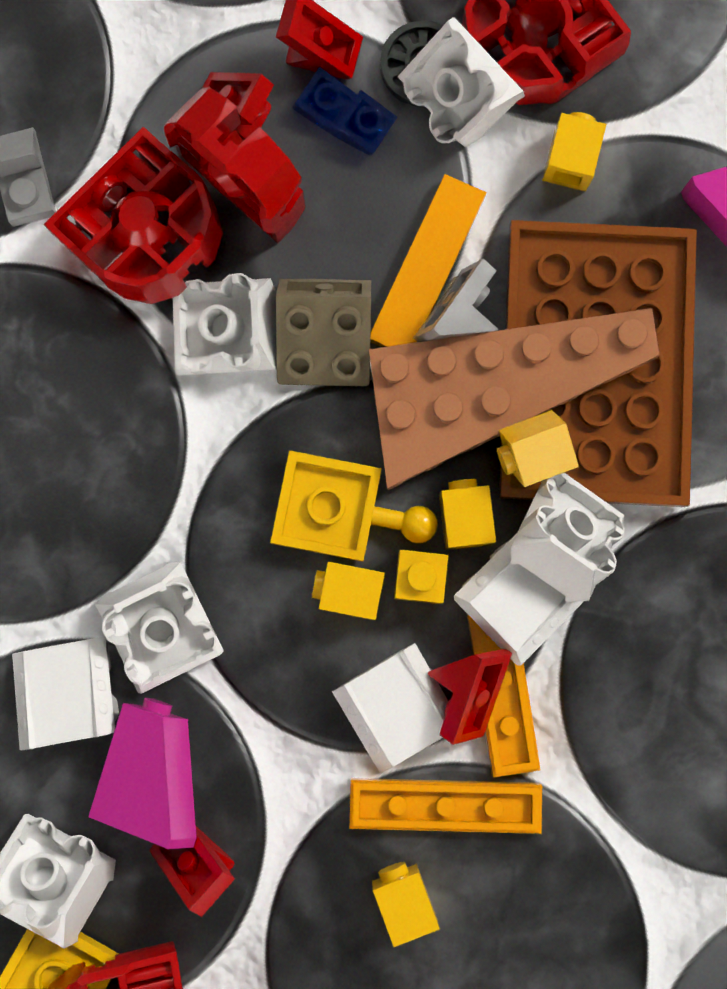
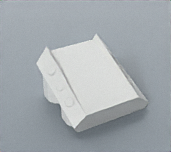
[398,17,525,147]
[173,273,277,375]
[511,473,625,602]
[454,532,584,666]
[95,562,224,694]
[12,637,119,750]
[332,643,448,773]
[0,814,116,949]

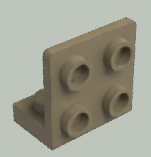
[276,279,371,386]

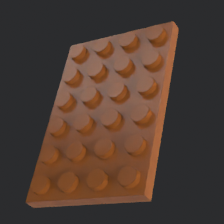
[499,220,697,507]

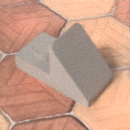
[0,127,56,227]
[413,259,498,342]

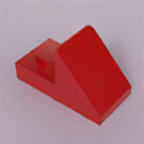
[276,0,363,79]
[202,72,274,140]
[428,649,512,745]
[149,826,235,917]

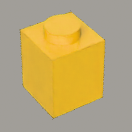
[542,112,607,192]
[497,410,579,487]
[439,479,496,551]
[394,550,448,604]
[312,562,385,620]
[372,862,440,947]

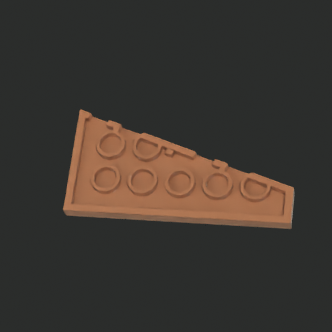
[369,308,659,490]

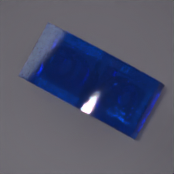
[292,67,398,156]

